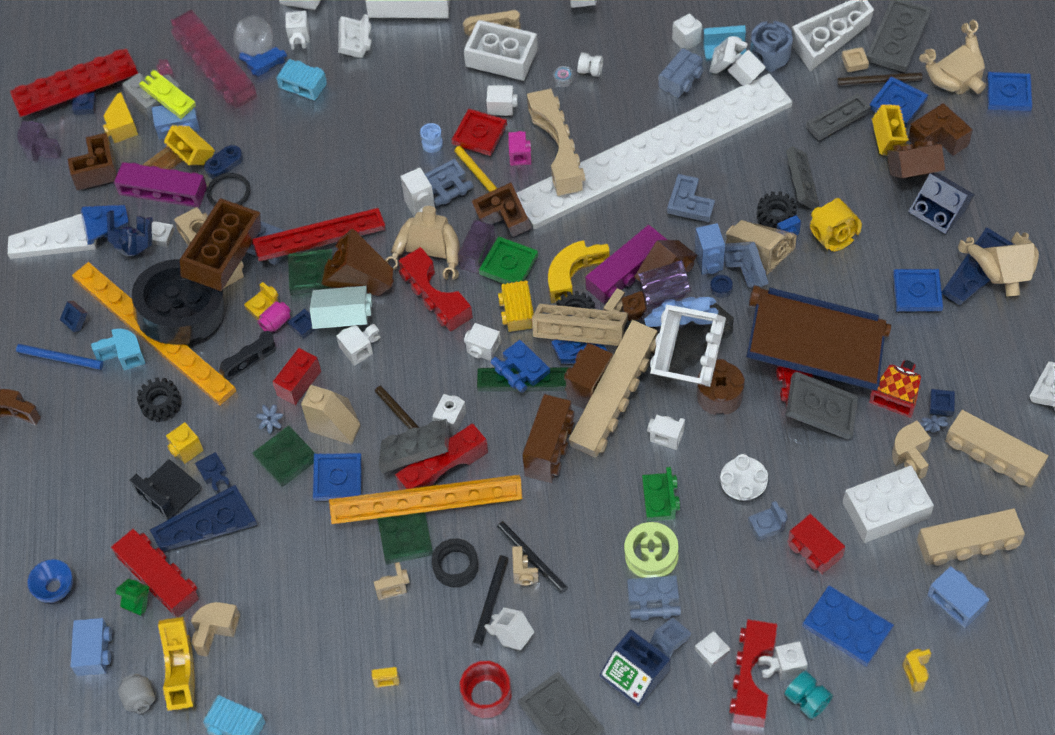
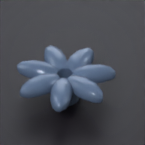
[256,404,283,434]
[920,414,949,433]

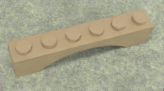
[527,89,585,196]

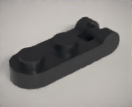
[219,331,276,380]

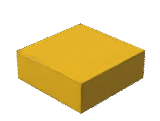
[371,667,400,688]

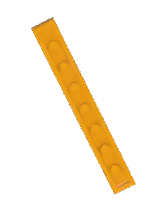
[329,475,522,524]

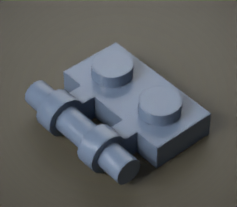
[425,159,473,207]
[627,575,681,621]

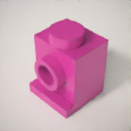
[508,131,531,166]

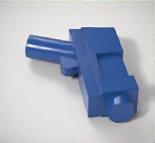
[239,47,287,77]

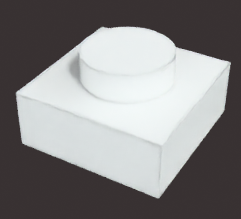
[152,221,175,247]
[695,631,730,668]

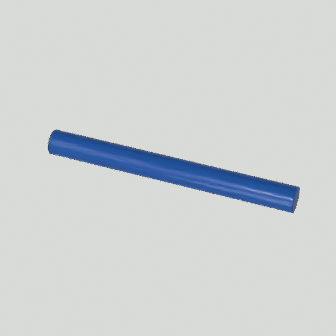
[16,344,103,370]

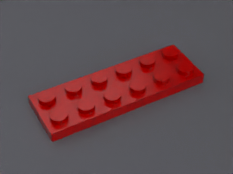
[10,48,138,117]

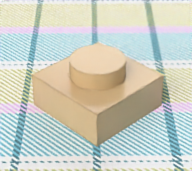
[842,47,869,72]

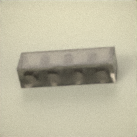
[649,303,734,384]

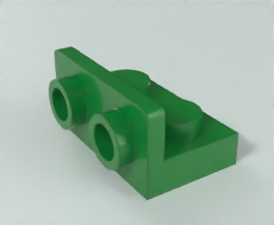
[642,467,680,522]

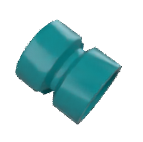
[784,670,833,720]

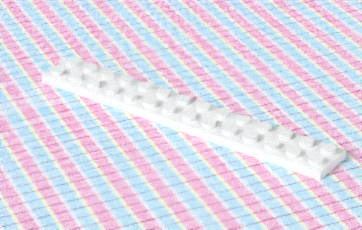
[517,73,792,230]

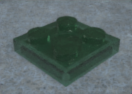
[288,249,334,295]
[252,425,316,488]
[377,512,433,565]

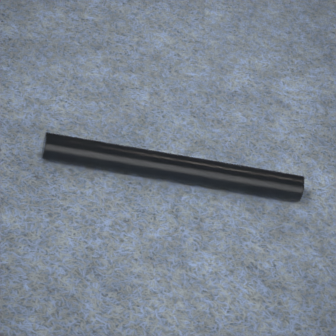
[497,521,568,594]
[472,555,509,647]

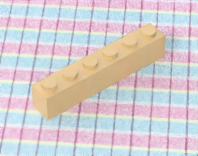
[569,320,658,458]

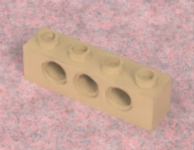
[174,207,244,288]

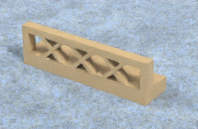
[532,304,628,346]

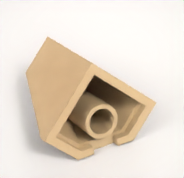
[726,220,797,276]
[301,385,361,445]

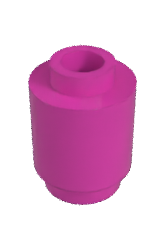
[257,301,291,332]

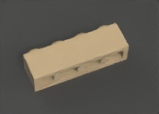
[945,410,1048,488]
[917,508,1025,566]

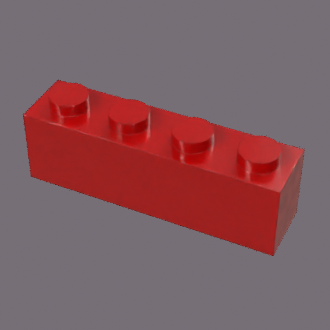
[111,528,199,618]

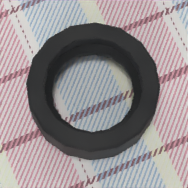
[432,538,478,587]

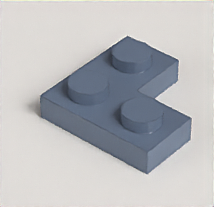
[667,174,715,222]
[724,241,769,287]

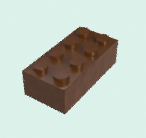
[180,198,261,291]

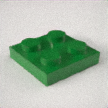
[479,236,538,284]

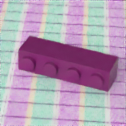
[114,162,207,208]
[585,225,667,305]

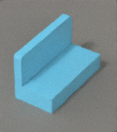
[703,25,746,61]

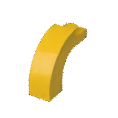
[548,240,610,304]
[158,617,195,711]

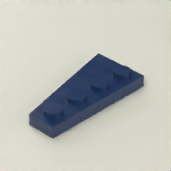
[942,227,1015,305]
[150,485,258,552]

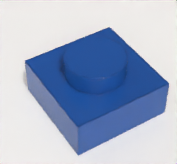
[777,215,801,235]

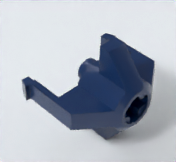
[106,210,154,256]

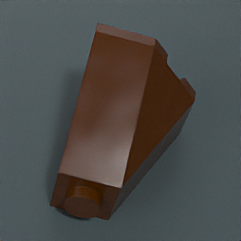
[322,229,394,296]

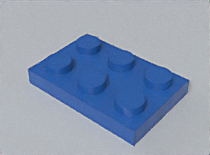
[802,585,894,667]

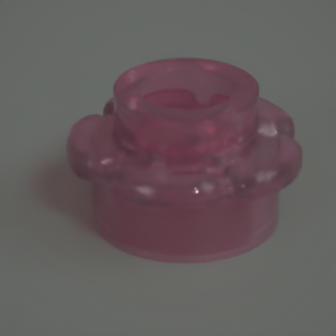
[156,58,173,76]

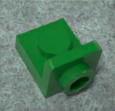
[115,578,149,616]

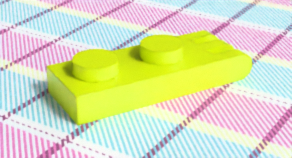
[139,70,196,119]

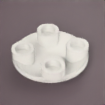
[720,454,768,501]

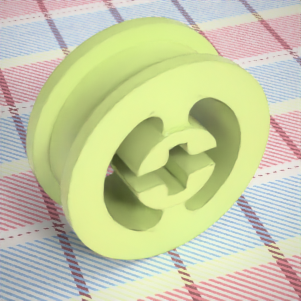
[624,522,679,578]

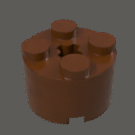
[697,359,745,415]

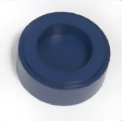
[710,275,733,298]

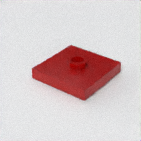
[451,108,507,156]

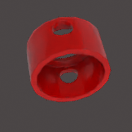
[460,661,511,718]

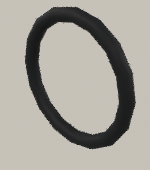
[207,173,250,206]

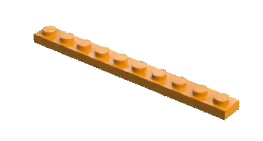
[72,262,236,406]

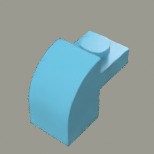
[91,329,146,370]

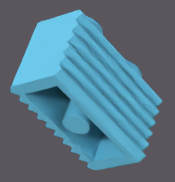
[276,59,327,101]
[203,695,265,735]

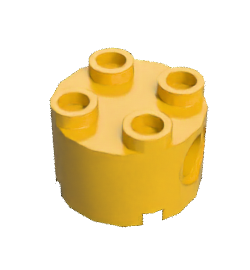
[810,198,862,252]

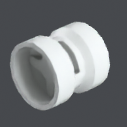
[578,52,603,77]

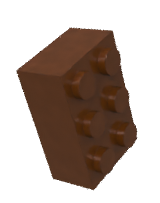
[522,394,575,483]

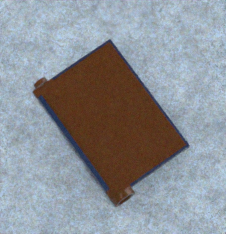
[746,285,891,391]

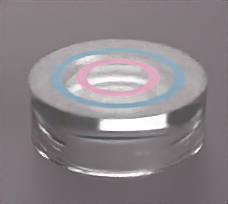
[553,66,574,87]

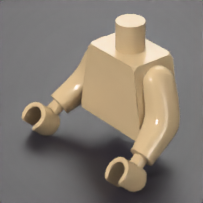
[919,20,986,94]
[385,206,460,280]
[958,232,1039,296]

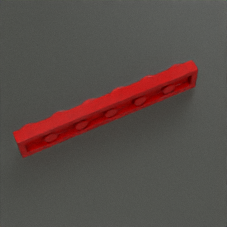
[252,208,385,262]

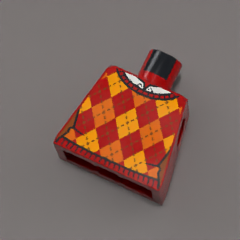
[869,360,921,418]

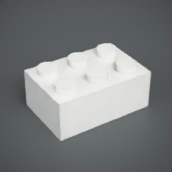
[464,20,538,81]
[843,465,934,543]

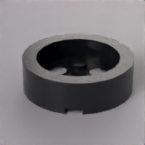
[132,259,224,345]

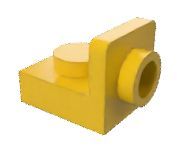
[244,282,279,320]
[902,649,931,692]

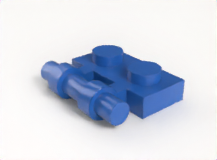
[490,340,550,393]

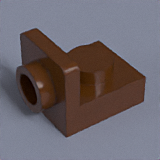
[622,291,647,321]

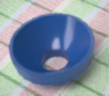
[28,559,73,603]

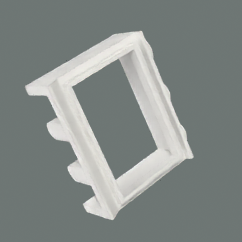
[650,305,726,387]

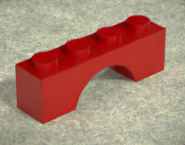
[399,247,473,332]
[395,423,488,490]
[729,619,777,728]

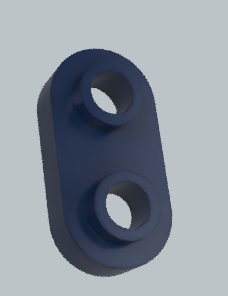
[204,145,243,179]

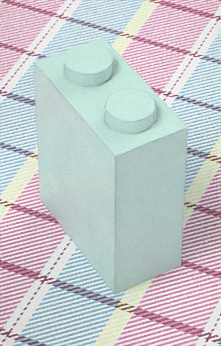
[310,286,372,329]

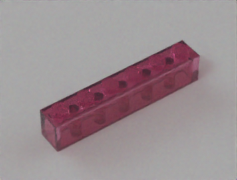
[171,9,257,109]

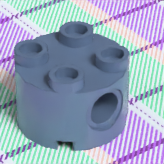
[750,21,793,72]

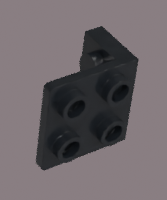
[130,459,201,520]

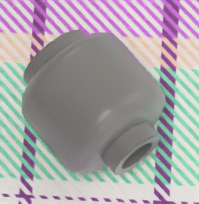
[118,674,155,713]

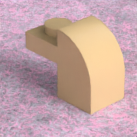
[892,421,931,480]
[191,602,240,657]

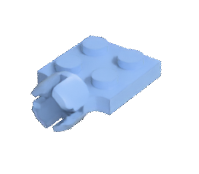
[644,297,718,327]

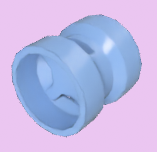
[420,123,443,153]

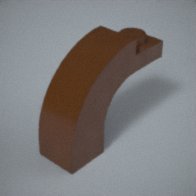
[0,389,41,425]

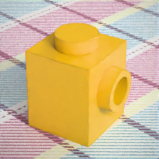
[166,422,204,464]

